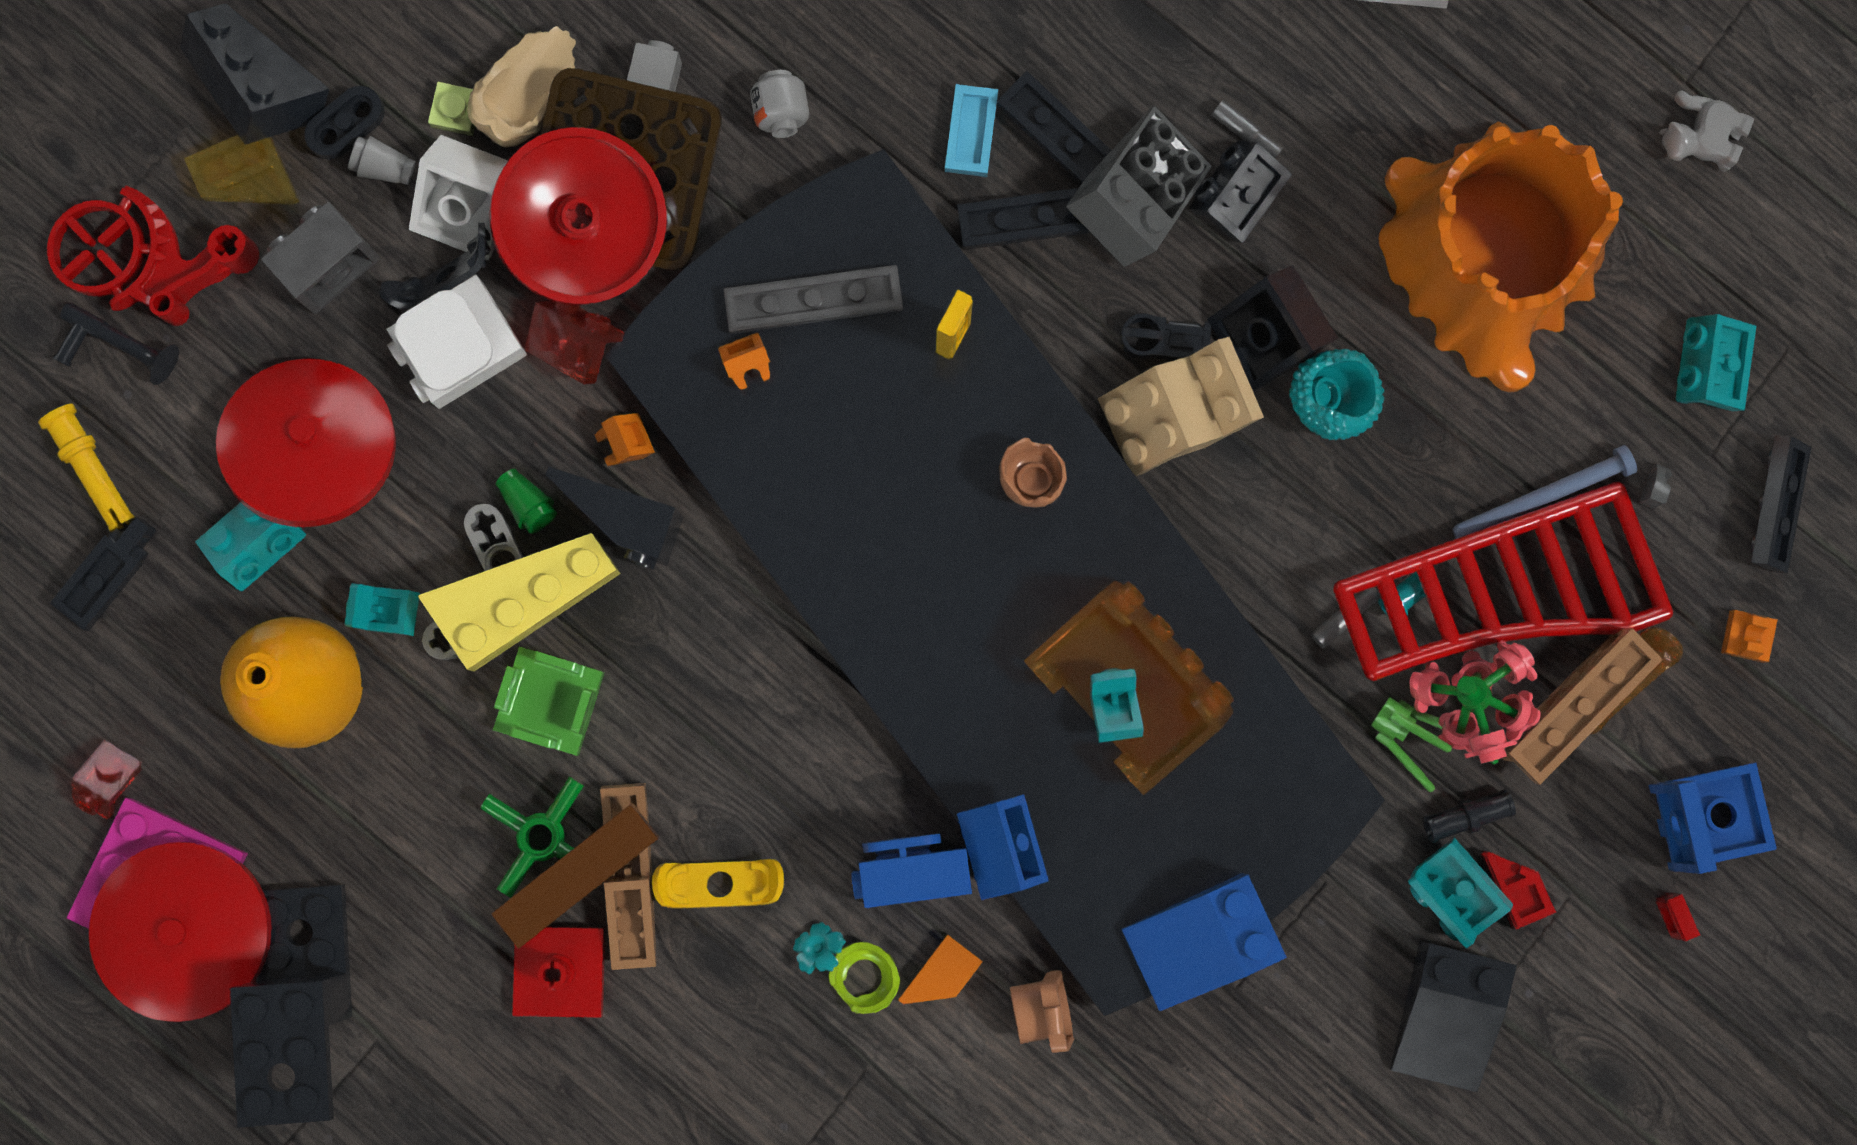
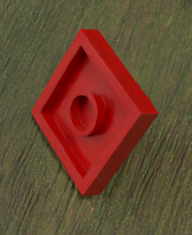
[512,927,606,1018]

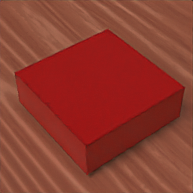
[1655,893,1700,941]

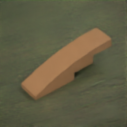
[600,783,657,970]

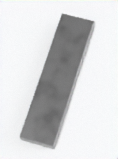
[724,265,903,334]

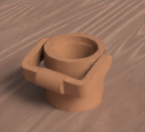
[1009,970,1074,1053]

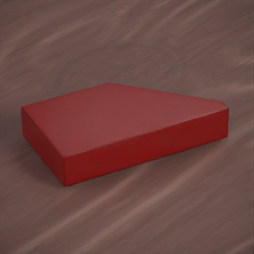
[1480,851,1556,930]

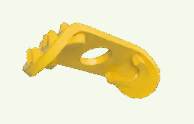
[652,859,784,908]

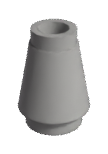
[348,136,416,185]

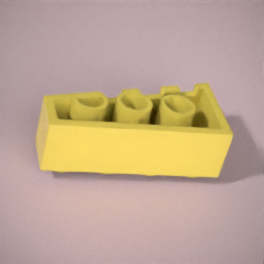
[418,533,621,671]

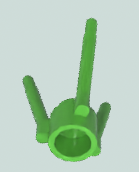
[1370,697,1480,792]

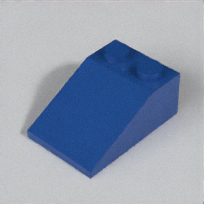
[1121,873,1287,1011]

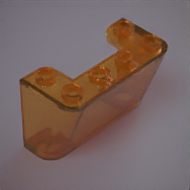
[1024,581,1234,795]

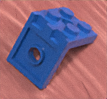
[1649,763,1777,874]

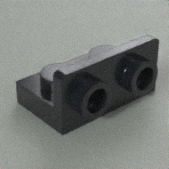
[1189,141,1292,243]

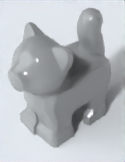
[1659,90,1754,172]

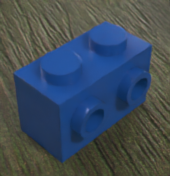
[957,794,1049,900]

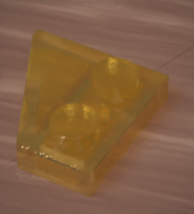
[184,135,300,204]

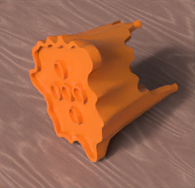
[1378,121,1623,392]

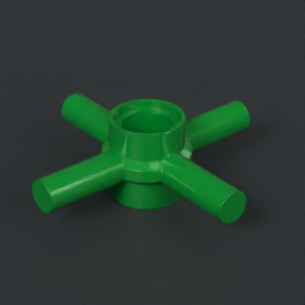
[480,776,584,898]

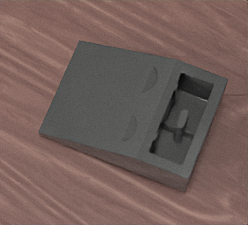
[1066,106,1212,267]

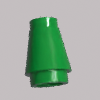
[496,468,557,534]

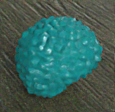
[1289,349,1384,440]

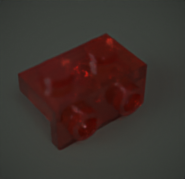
[524,301,624,385]

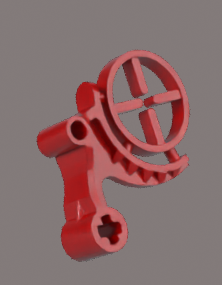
[47,185,259,326]

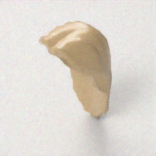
[467,26,576,148]

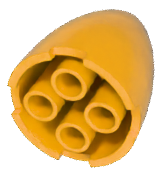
[220,617,363,748]

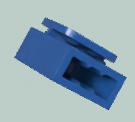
[851,833,972,908]

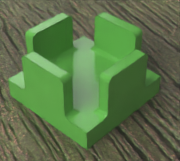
[493,646,605,756]

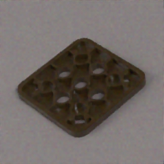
[541,68,722,270]

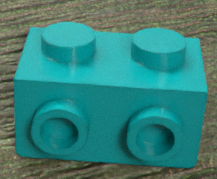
[195,502,306,591]
[1408,837,1513,948]

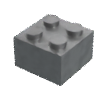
[261,201,381,315]

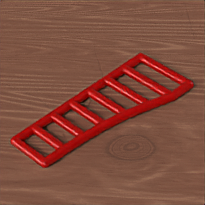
[1333,482,1673,681]

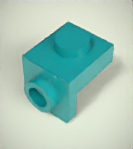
[345,583,420,636]
[1090,668,1144,743]

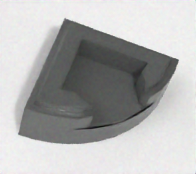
[1638,463,1672,509]

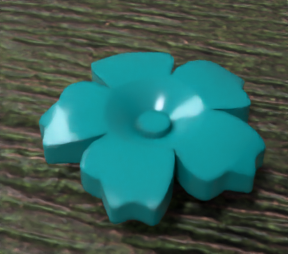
[793,922,846,974]

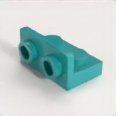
[1676,314,1756,411]

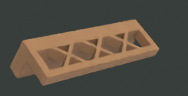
[1502,628,1663,785]

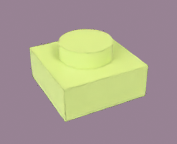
[428,82,475,136]

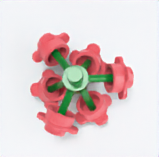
[1409,640,1541,764]

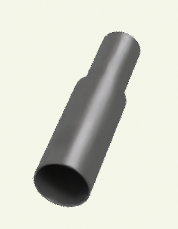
[1212,100,1283,158]
[1311,587,1381,649]

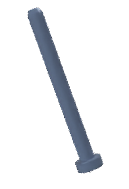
[1452,445,1637,539]

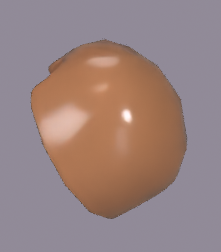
[999,438,1067,507]

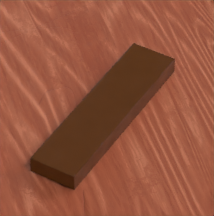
[491,803,659,949]

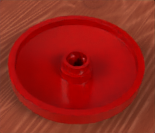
[489,127,667,305]
[216,359,396,527]
[89,842,272,1022]

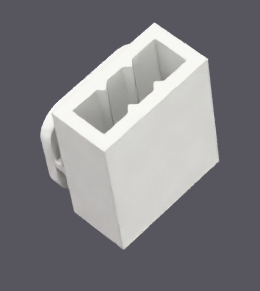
[386,275,527,409]

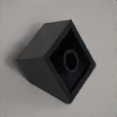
[1207,265,1339,392]

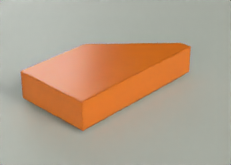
[898,934,983,1004]

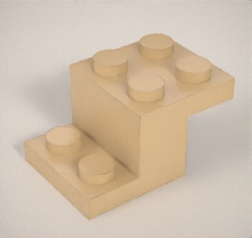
[1098,337,1264,476]

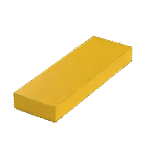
[936,290,973,360]

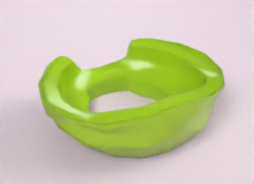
[829,942,900,1014]

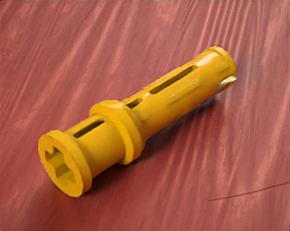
[38,404,135,532]

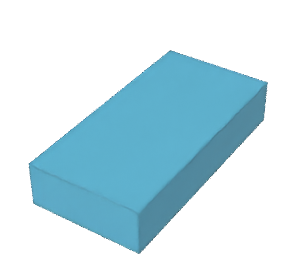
[945,84,998,177]

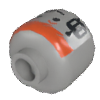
[750,70,810,138]

